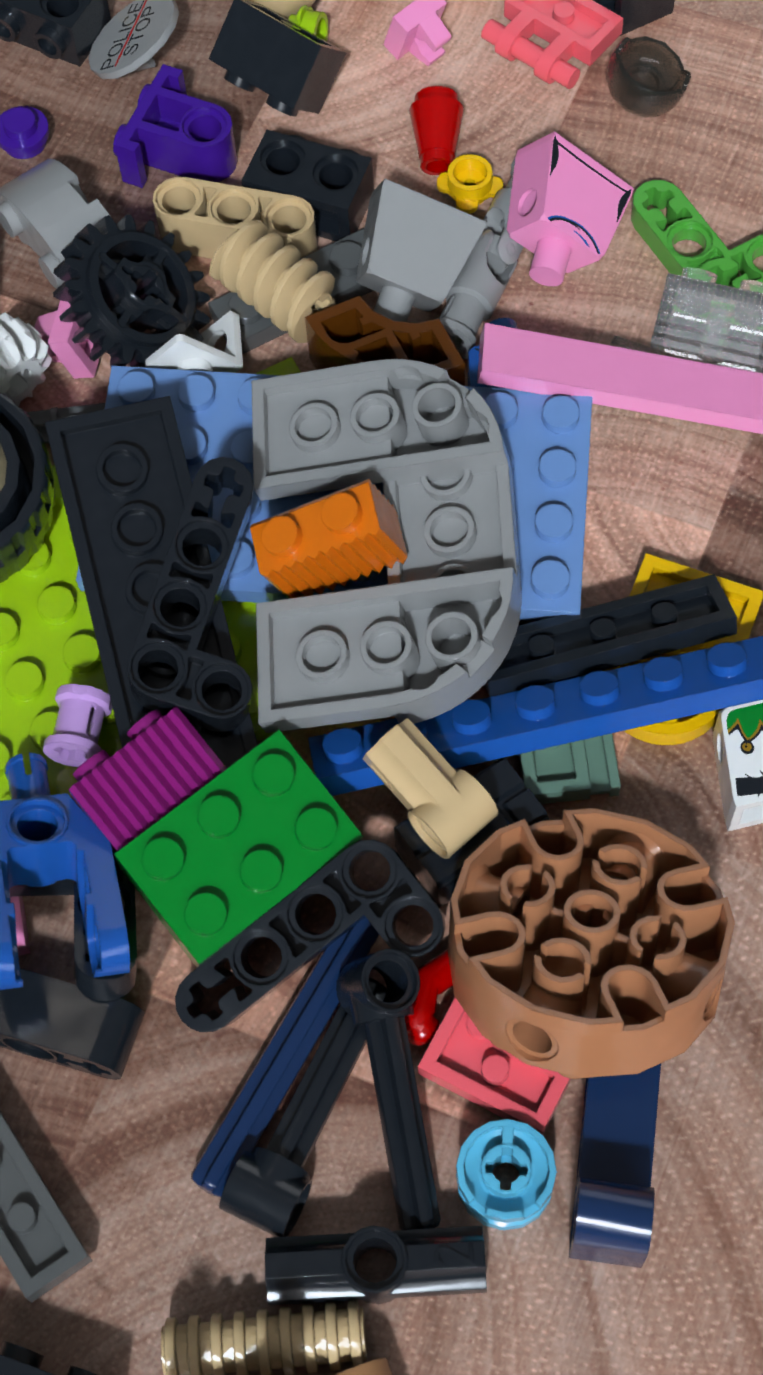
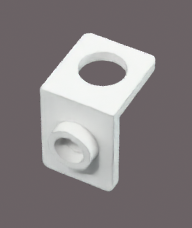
[145,311,243,373]

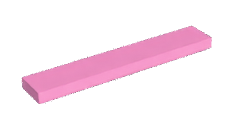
[477,323,763,434]

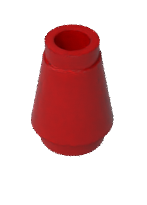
[409,86,464,175]

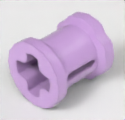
[43,684,112,768]

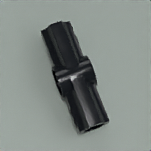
[265,1225,487,1305]

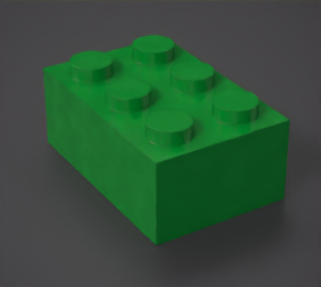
[114,730,364,968]

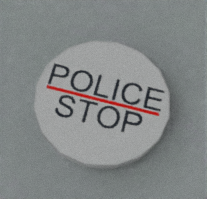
[88,0,179,79]

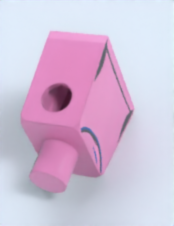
[507,131,634,286]

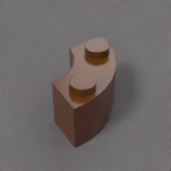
[305,296,465,386]

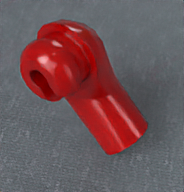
[405,949,453,1046]

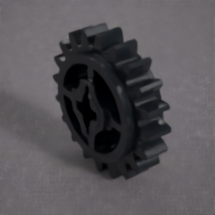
[53,214,210,367]

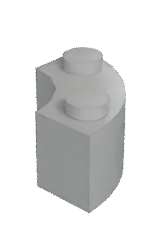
[0,158,121,289]

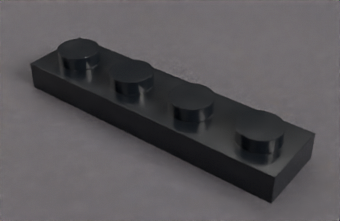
[484,574,737,697]

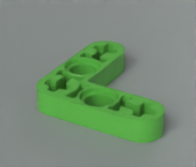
[631,180,763,318]

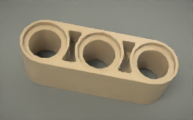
[153,177,318,259]

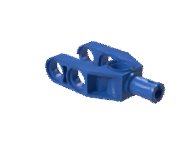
[0,753,130,990]

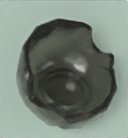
[606,36,691,118]

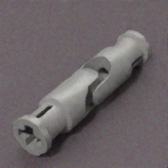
[436,158,523,359]

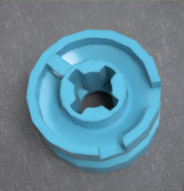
[456,1119,557,1230]

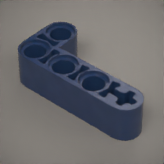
[569,1064,661,1268]

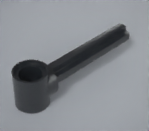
[336,949,441,1230]
[219,977,387,1237]

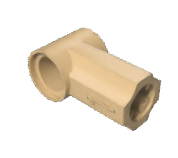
[363,718,498,859]

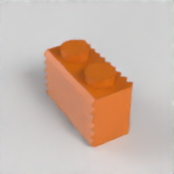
[250,479,408,599]

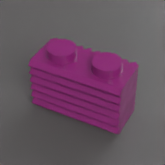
[69,707,227,853]

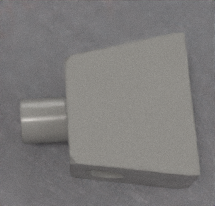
[356,178,487,322]

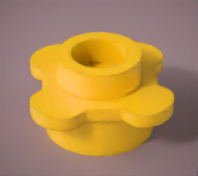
[437,154,503,214]

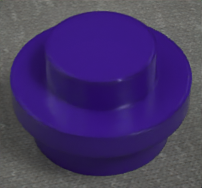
[0,106,50,159]

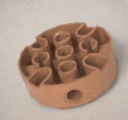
[448,808,735,1079]

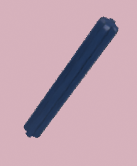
[191,917,379,1198]

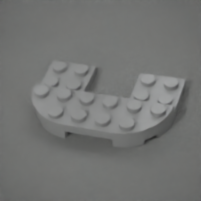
[251,359,522,733]

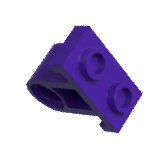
[113,64,238,188]

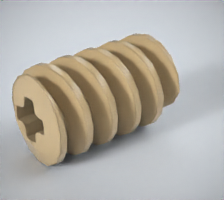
[209,220,336,343]

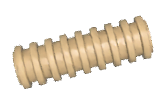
[161,1300,367,1375]

